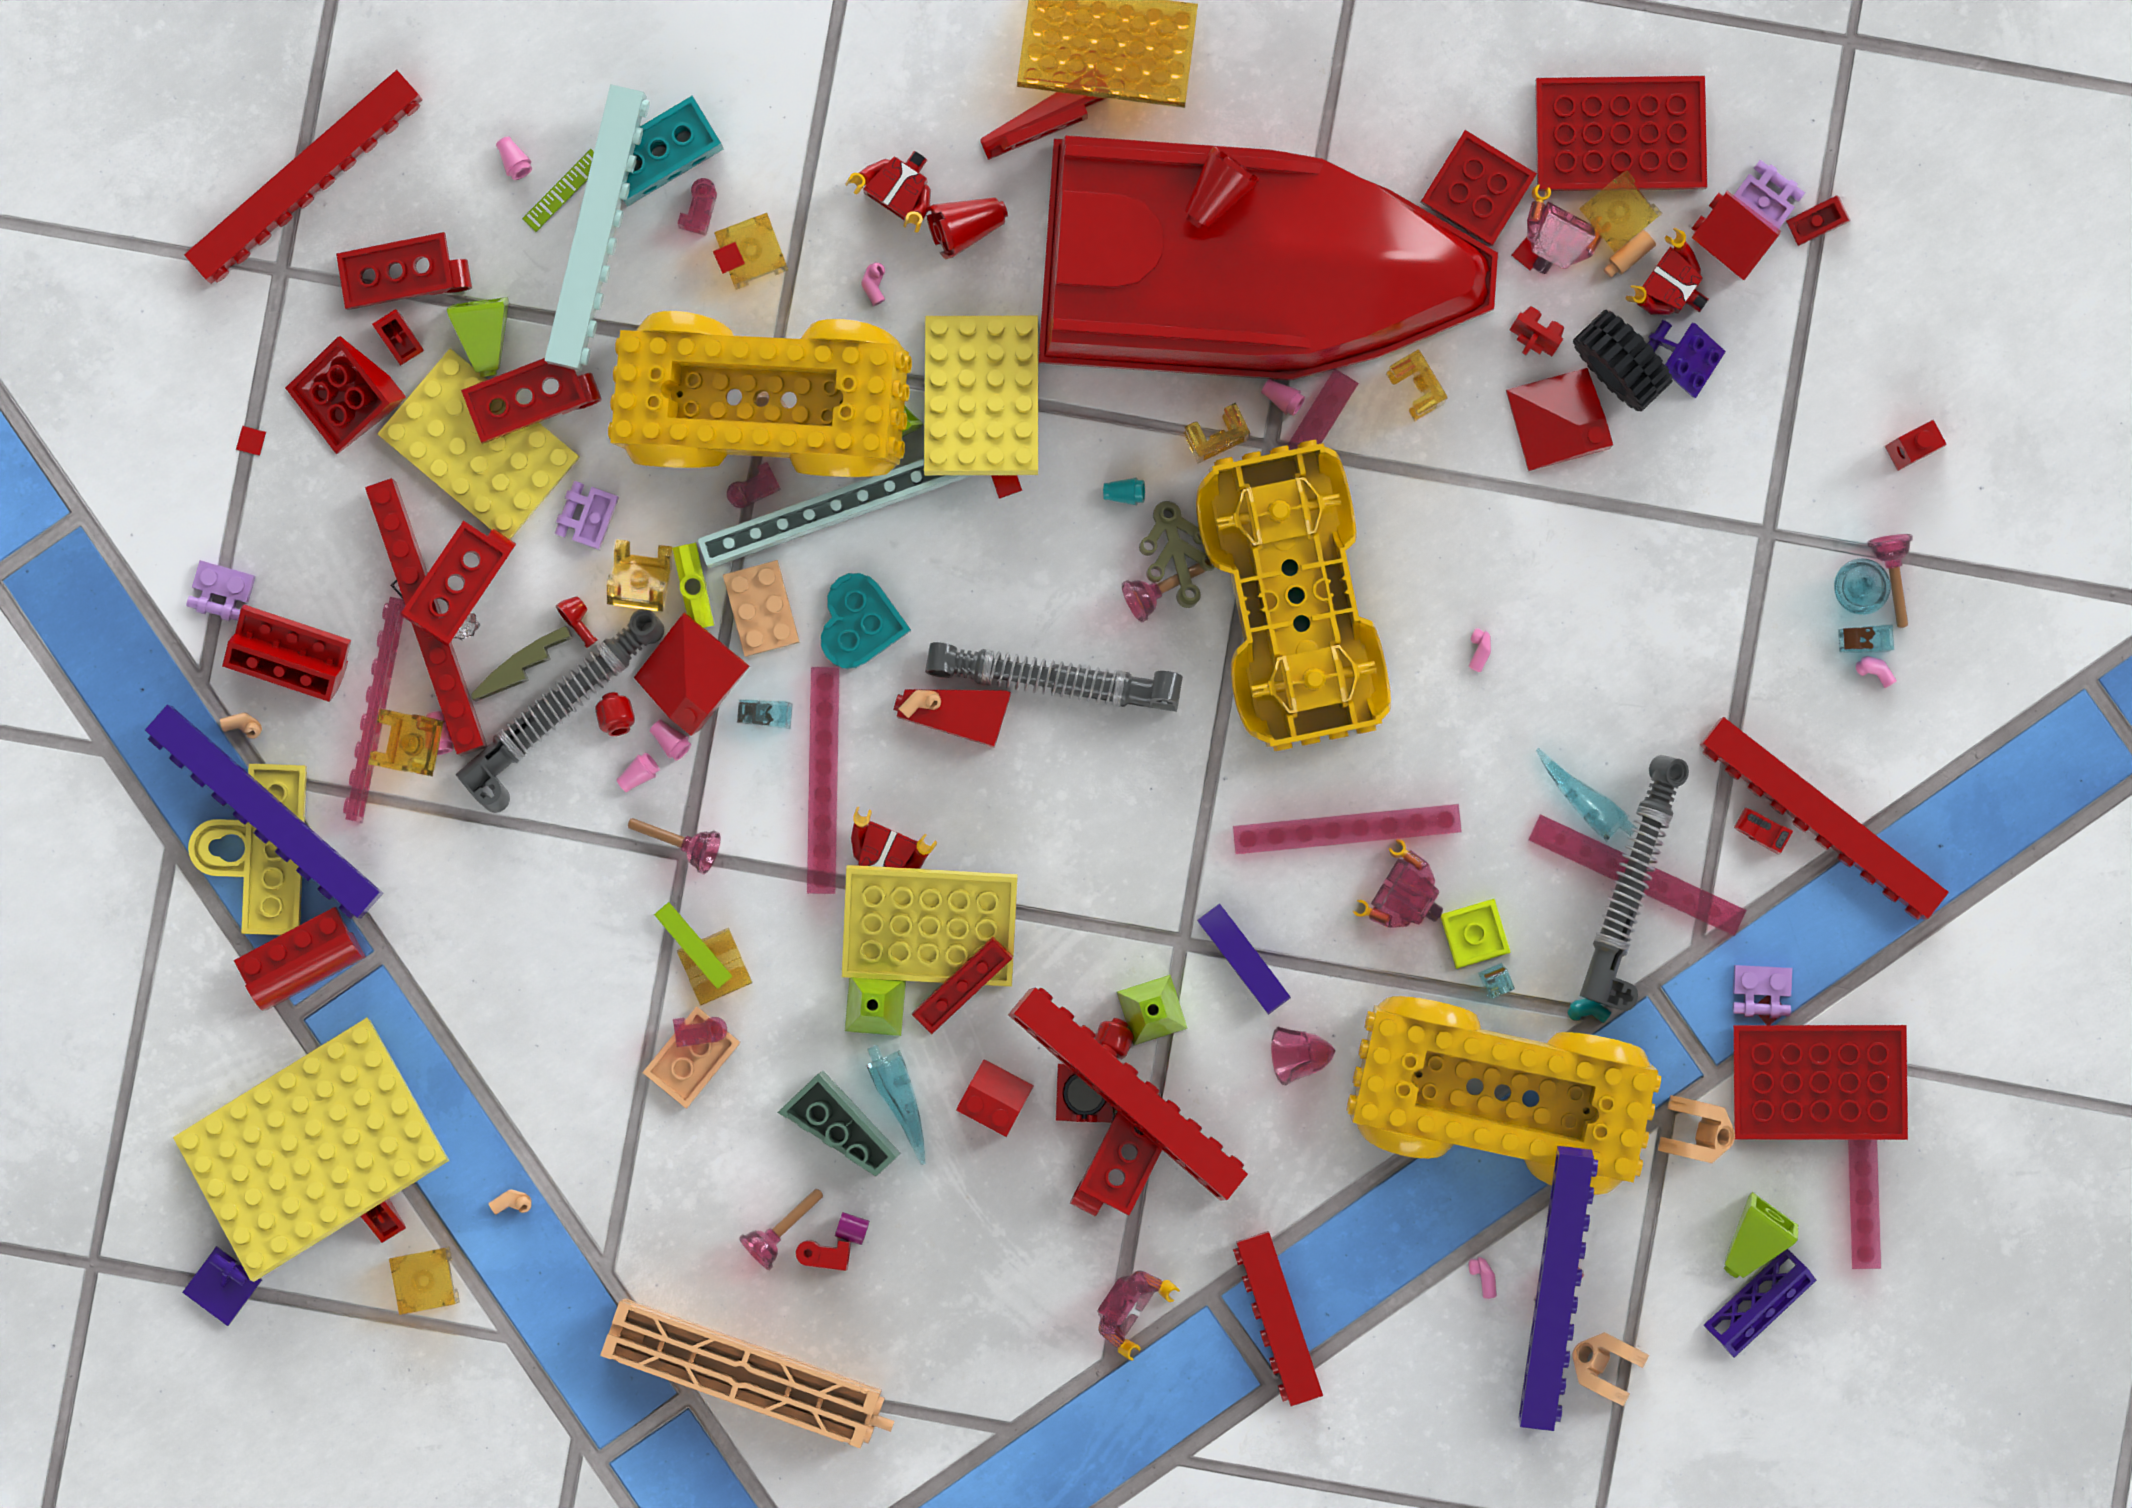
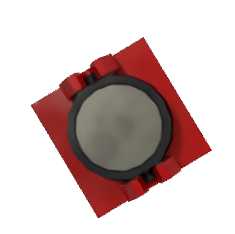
[1056,1064,1113,1123]

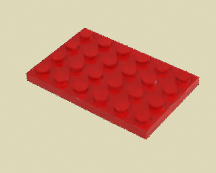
[1535,76,1707,191]
[1733,1025,1908,1140]

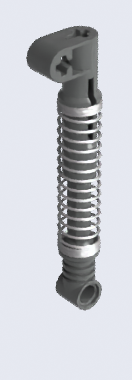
[455,609,664,813]
[925,642,1183,712]
[1579,755,1689,1011]

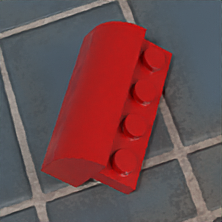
[222,604,351,702]
[234,907,366,1011]

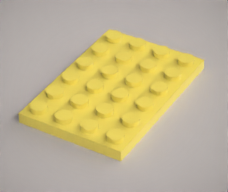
[924,315,1038,476]
[377,348,580,540]
[842,865,1018,987]

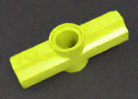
[672,542,715,628]

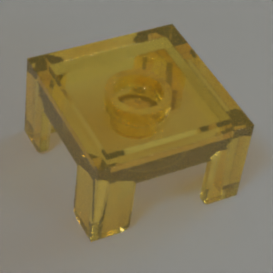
[1579,171,1662,252]
[714,213,788,290]
[1386,349,1448,422]
[1183,403,1250,464]
[607,539,672,612]
[368,709,444,777]
[389,1246,460,1315]

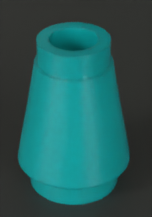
[1103,477,1145,506]

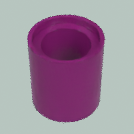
[835,1212,870,1245]

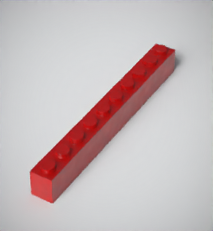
[184,70,423,284]
[365,478,487,756]
[1700,717,1949,920]
[1008,987,1248,1201]

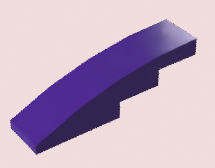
[1197,903,1291,1015]

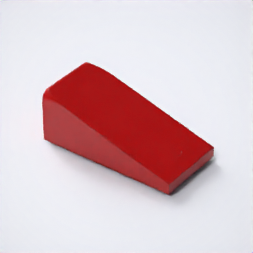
[1786,195,1851,246]

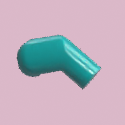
[1567,999,1612,1024]

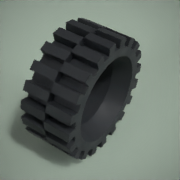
[1573,310,1673,412]

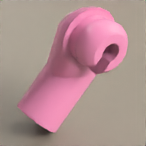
[1469,629,1491,672]
[1468,1257,1497,1299]

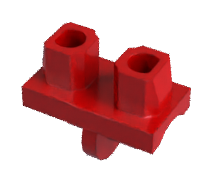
[1509,306,1564,357]

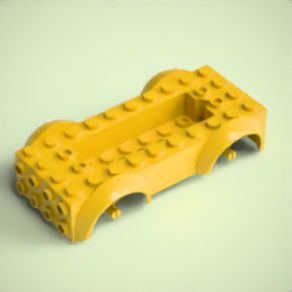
[608,311,912,477]
[1196,440,1391,751]
[1346,996,1661,1195]

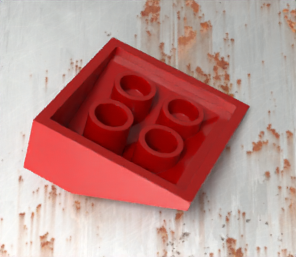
[285,336,406,454]
[1506,368,1613,471]
[634,612,750,736]

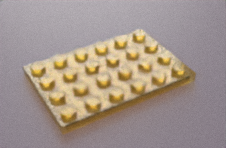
[1017,0,1198,108]

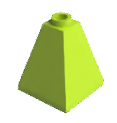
[447,297,509,377]
[1117,975,1188,1046]
[845,977,906,1036]
[1724,1192,1799,1278]

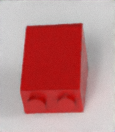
[1691,190,1781,280]
[956,1059,1034,1137]

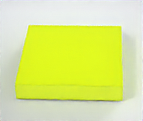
[1439,899,1511,969]

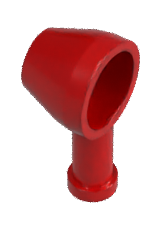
[556,596,598,648]

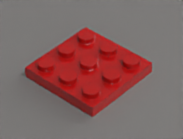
[1420,130,1537,246]

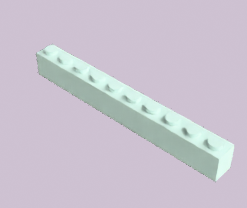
[545,84,650,371]
[697,459,973,569]

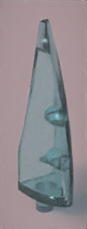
[1536,748,1638,842]
[866,1045,925,1165]

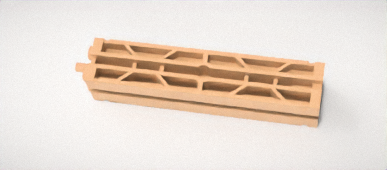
[600,1298,895,1448]

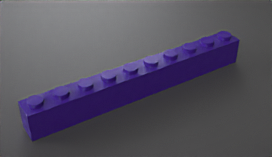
[145,704,384,919]
[1518,1146,1598,1431]

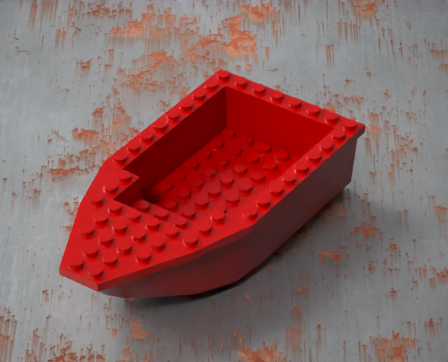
[1038,135,1498,381]

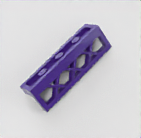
[1704,1249,1817,1358]

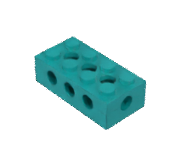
[623,95,724,207]

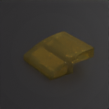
[677,928,752,1006]

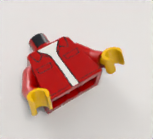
[845,151,931,233]
[1625,228,1709,315]
[851,807,937,869]

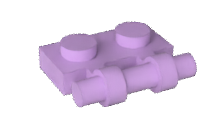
[1734,160,1805,229]
[554,481,619,550]
[186,560,256,621]
[1733,965,1792,1019]

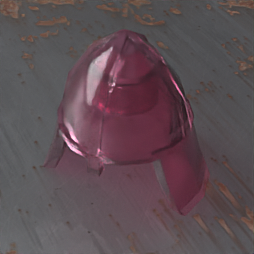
[1271,1027,1336,1085]

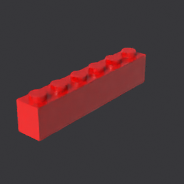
[1233,1231,1323,1406]

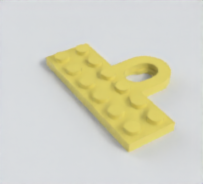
[188,764,307,935]

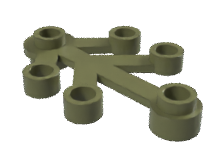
[1139,501,1215,608]

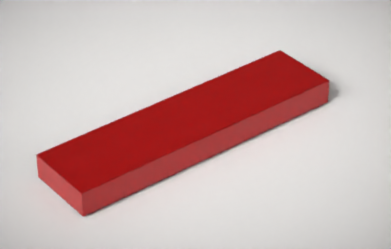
[912,937,1013,1034]

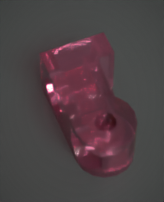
[677,178,717,235]
[726,462,781,508]
[673,1017,728,1047]

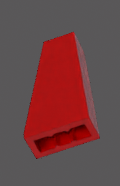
[893,689,1011,748]

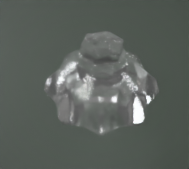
[453,613,480,641]

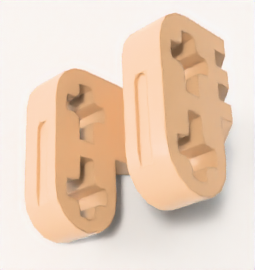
[1657,1095,1735,1163]
[1572,1332,1649,1406]

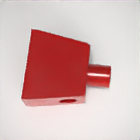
[1885,420,1947,471]

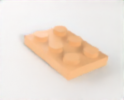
[723,560,800,657]
[642,1006,741,1109]

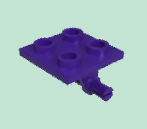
[1647,320,1726,398]
[182,1246,262,1326]

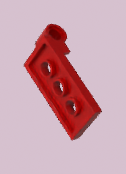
[336,232,472,310]
[461,358,602,444]
[400,520,516,646]
[1070,1111,1162,1216]

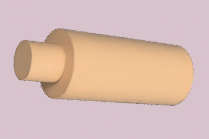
[1604,230,1656,278]

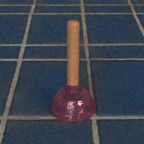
[1867,534,1913,628]
[1121,559,1212,623]
[628,818,721,874]
[739,1189,823,1271]

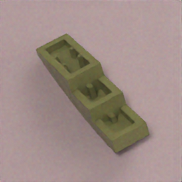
[471,626,573,702]

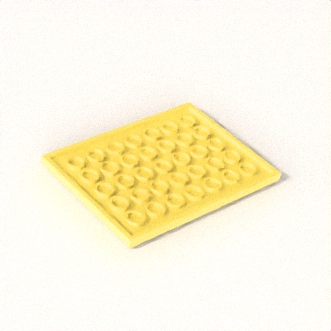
[173,1018,449,1282]

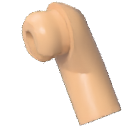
[899,690,941,718]
[220,712,262,739]
[488,1189,532,1215]

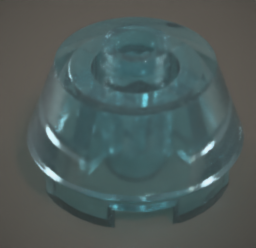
[1834,558,1891,615]

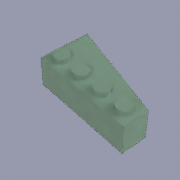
[777,1070,901,1176]

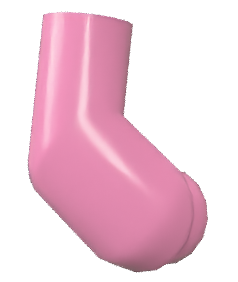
[861,262,885,306]
[1856,656,1897,688]

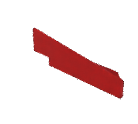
[980,69,1110,160]

